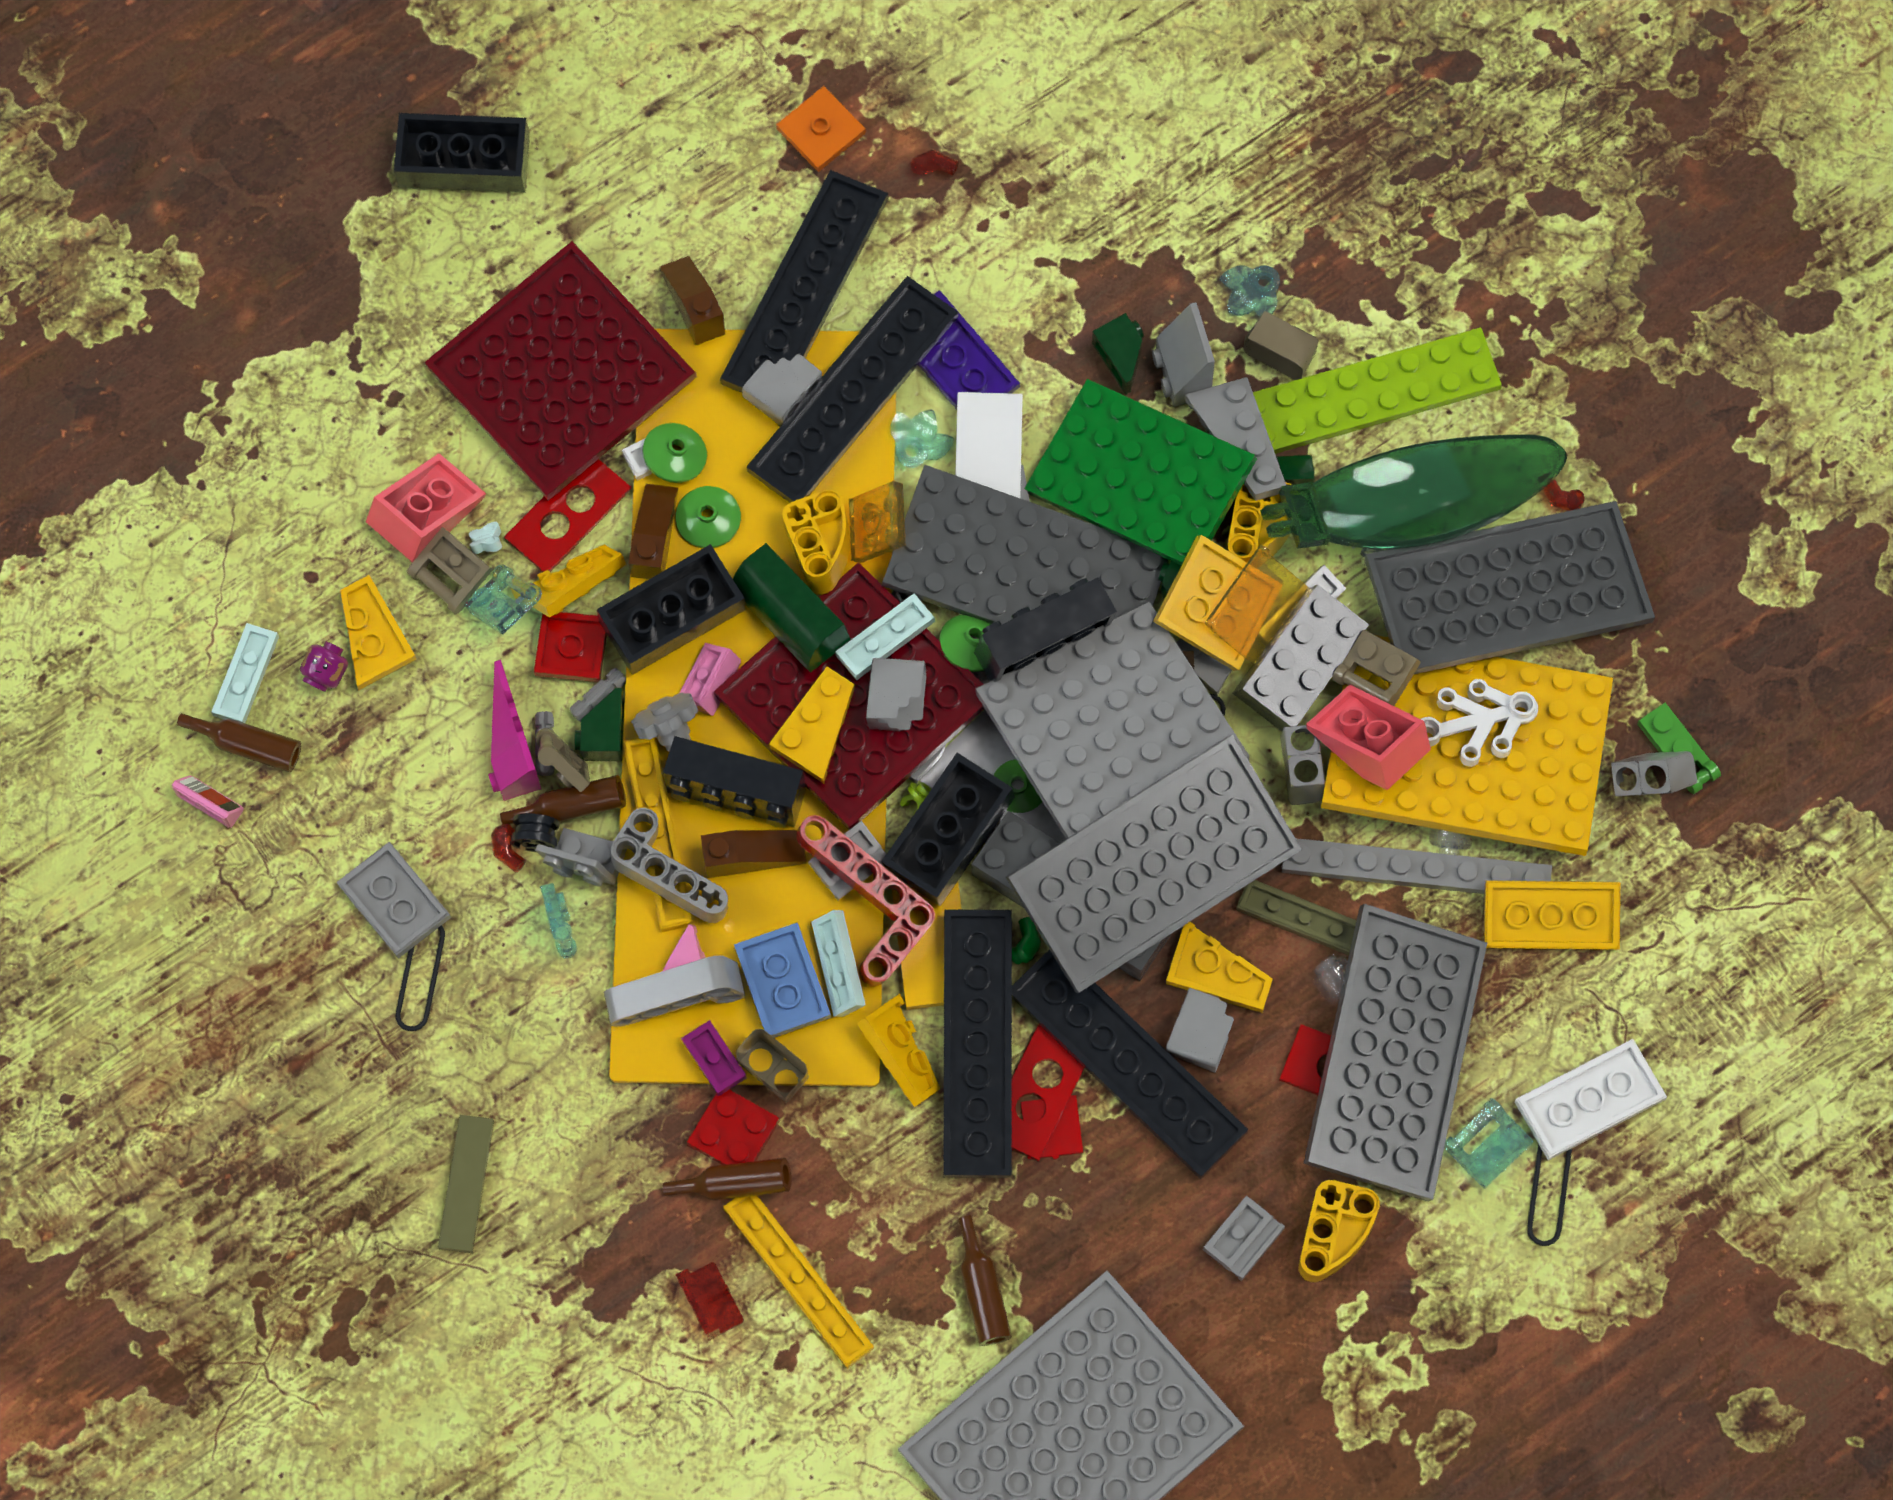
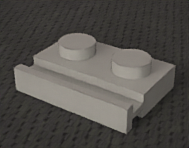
[808,821,886,901]
[1203,1195,1285,1281]

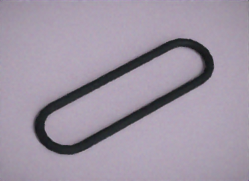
[396,925,445,1031]
[1527,1144,1572,1246]

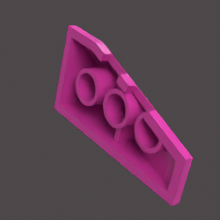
[488,660,541,801]

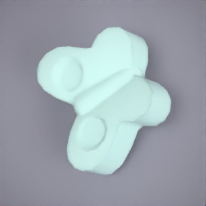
[469,522,502,554]

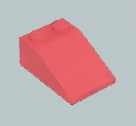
[366,453,486,563]
[1306,685,1431,790]

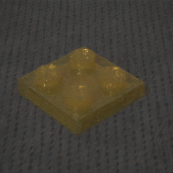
[849,481,906,563]

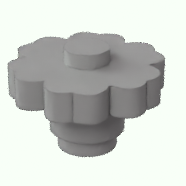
[632,693,698,751]

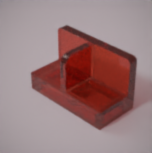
[676,1262,744,1341]

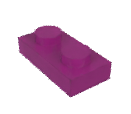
[681,1020,747,1096]

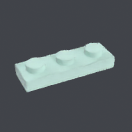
[836,594,935,680]
[211,623,279,723]
[811,910,866,1017]

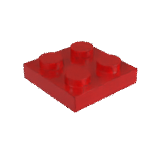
[534,612,607,683]
[687,1089,780,1165]

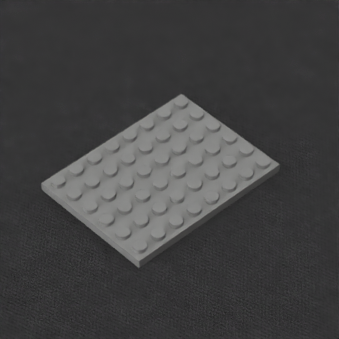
[898,1271,1244,1500]

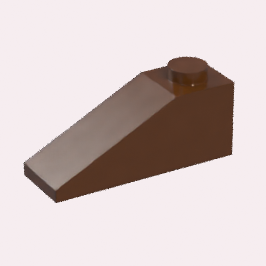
[659,256,725,345]
[628,483,678,579]
[701,830,807,878]

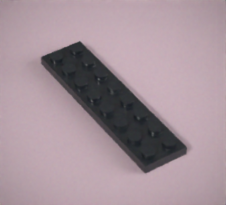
[720,170,889,393]
[747,276,958,503]
[943,909,1012,1178]
[1012,949,1249,1180]

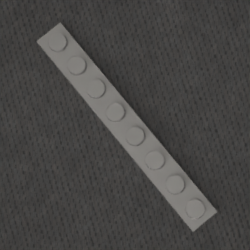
[1282,838,1552,894]

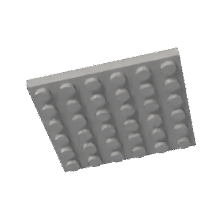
[976,602,1249,839]

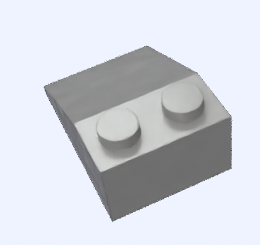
[1152,302,1215,407]

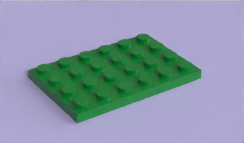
[1024,379,1257,565]

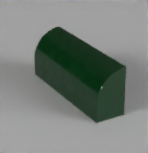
[733,543,851,673]

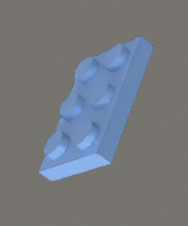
[734,922,831,1038]

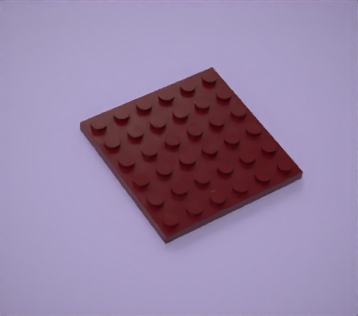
[424,241,697,500]
[714,562,985,830]

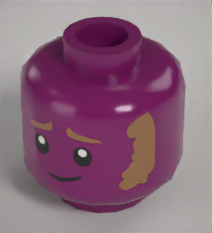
[300,641,348,692]

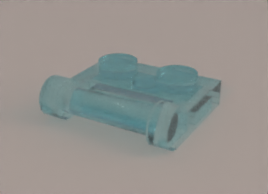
[464,564,542,635]
[540,883,577,958]
[1444,1098,1534,1189]

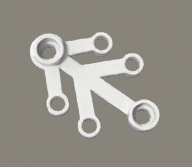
[1421,679,1538,767]

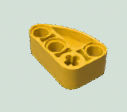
[1227,482,1299,569]
[782,489,851,594]
[1299,1180,1380,1282]

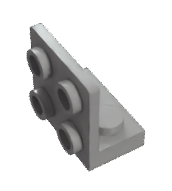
[535,828,627,886]

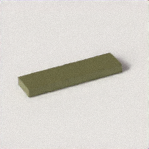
[1236,880,1356,955]
[438,1115,494,1253]

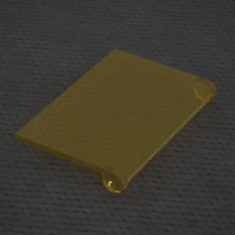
[1204,545,1309,665]

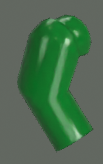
[1012,916,1041,965]

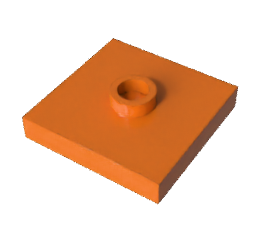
[776,86,866,172]

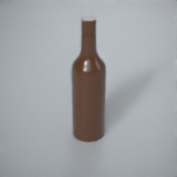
[177,713,301,772]
[500,775,626,826]
[663,1158,792,1200]
[958,1215,1012,1346]

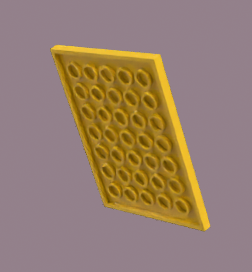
[1321,635,1613,856]

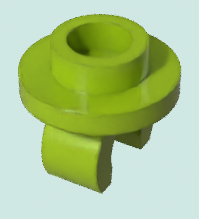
[900,782,932,816]

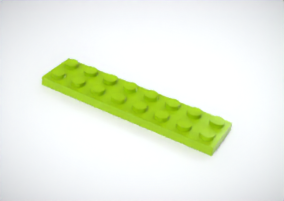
[1253,327,1502,454]

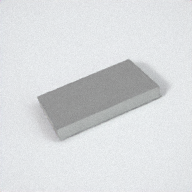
[337,842,451,959]

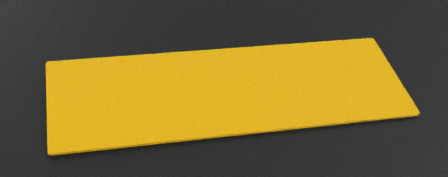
[609,329,896,1087]

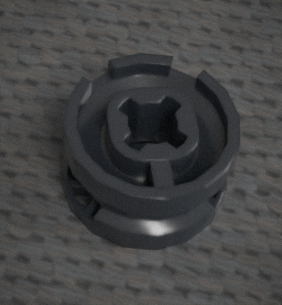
[510,813,560,852]

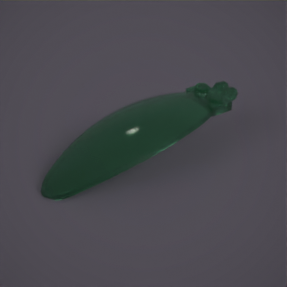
[1260,434,1567,549]

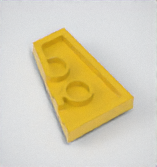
[510,544,626,617]
[340,575,416,690]
[769,667,855,784]
[1166,922,1273,1013]
[856,993,940,1107]

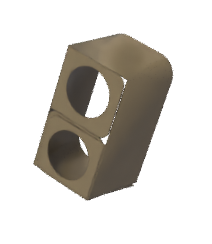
[1243,311,1318,380]
[736,1029,809,1103]

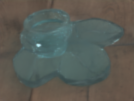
[1220,265,1280,317]
[890,409,954,468]

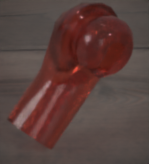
[911,150,959,176]
[1539,474,1585,511]
[491,824,526,873]

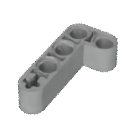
[611,808,728,923]
[604,955,745,1027]

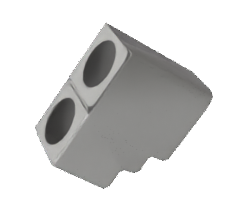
[742,354,822,426]
[866,658,927,731]
[1280,725,1325,805]
[1611,751,1697,797]
[1166,988,1234,1073]

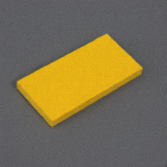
[1484,880,1621,950]
[892,881,962,1010]

